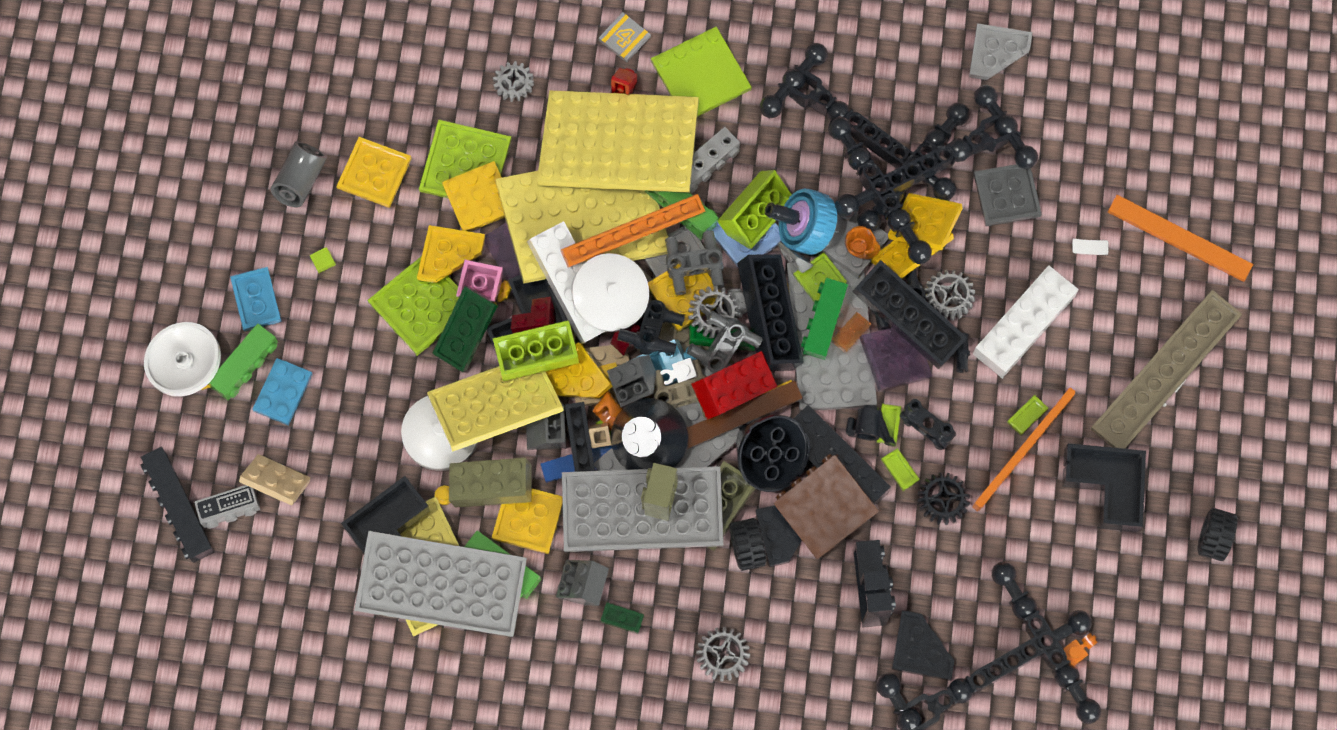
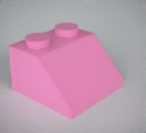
[456,260,503,302]

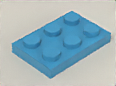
[230,267,282,332]
[252,358,313,426]

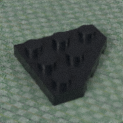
[755,505,802,567]
[891,610,955,681]

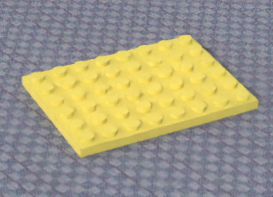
[537,90,699,193]
[495,171,668,283]

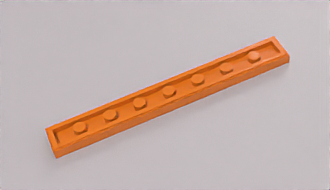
[560,194,705,268]
[1108,195,1253,282]
[972,387,1075,512]

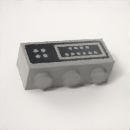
[194,485,261,529]

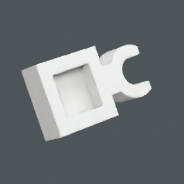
[660,358,697,384]

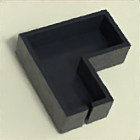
[487,275,573,356]
[1062,443,1146,532]
[341,476,431,555]
[853,540,896,628]

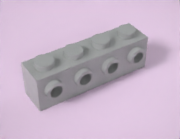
[690,127,740,194]

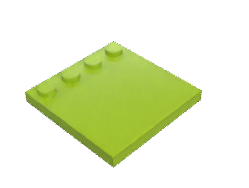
[651,27,752,117]
[419,119,512,198]
[367,256,459,356]

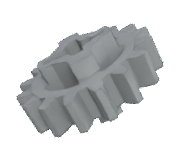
[493,61,534,102]

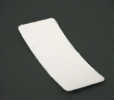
[1072,239,1108,255]

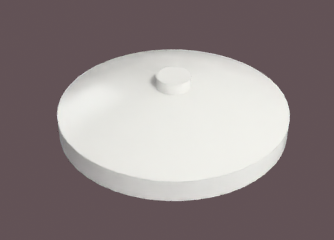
[571,253,649,332]
[144,322,221,396]
[401,396,478,471]

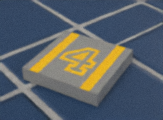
[598,12,651,63]

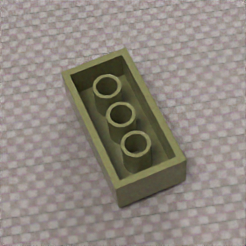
[449,458,532,508]
[708,461,755,551]
[641,463,678,521]

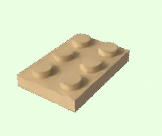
[239,454,311,506]

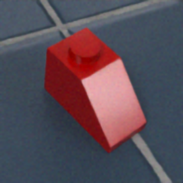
[611,68,637,95]

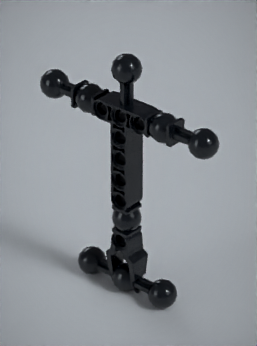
[759,43,970,232]
[828,85,1038,264]
[876,561,1101,730]

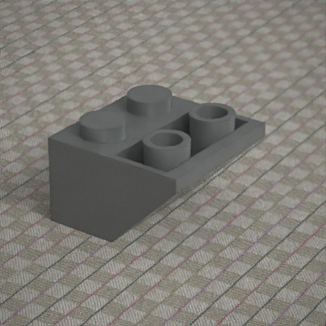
[607,355,656,407]
[526,404,566,450]
[556,560,609,606]

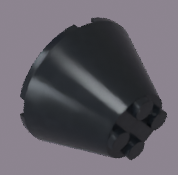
[611,398,689,470]
[736,415,810,492]

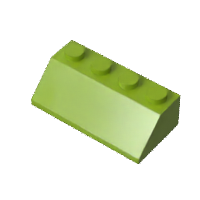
[717,170,792,249]
[493,321,579,381]

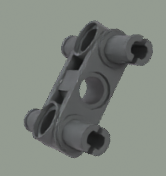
[665,231,724,295]
[687,311,762,373]

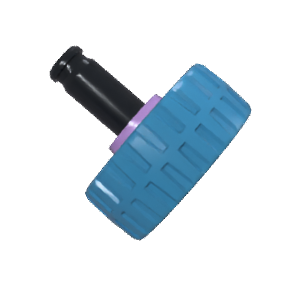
[765,188,837,255]

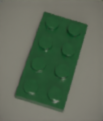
[432,286,499,372]

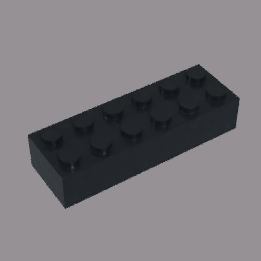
[737,254,804,371]
[852,260,967,369]
[793,405,891,504]

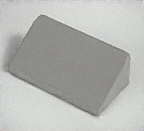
[778,242,813,273]

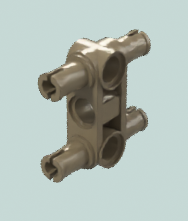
[653,359,706,418]

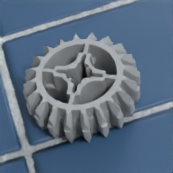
[924,269,975,321]
[688,286,740,339]
[696,627,750,681]

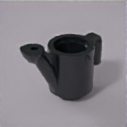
[846,405,896,446]

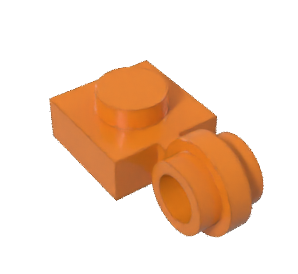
[1063,633,1098,666]

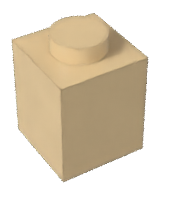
[588,423,611,448]

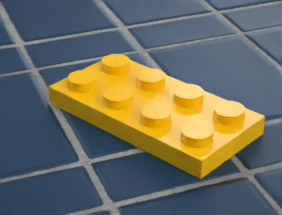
[871,233,954,279]

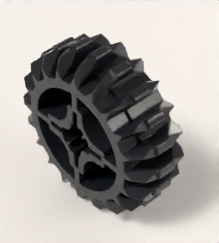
[917,473,970,525]

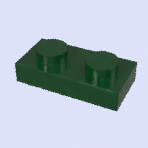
[600,602,644,634]

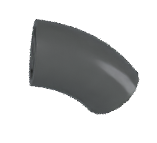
[271,141,327,208]

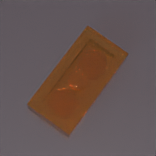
[831,312,871,353]

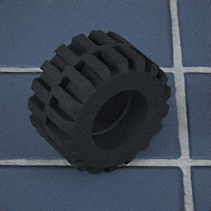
[1197,507,1238,561]
[730,518,766,571]

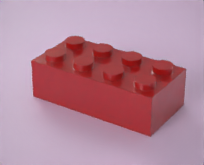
[691,351,778,419]

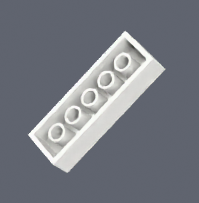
[527,221,605,344]
[973,266,1079,379]

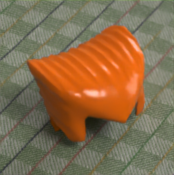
[845,226,880,259]
[593,390,623,431]

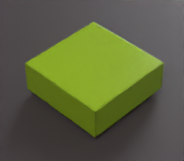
[309,247,336,273]

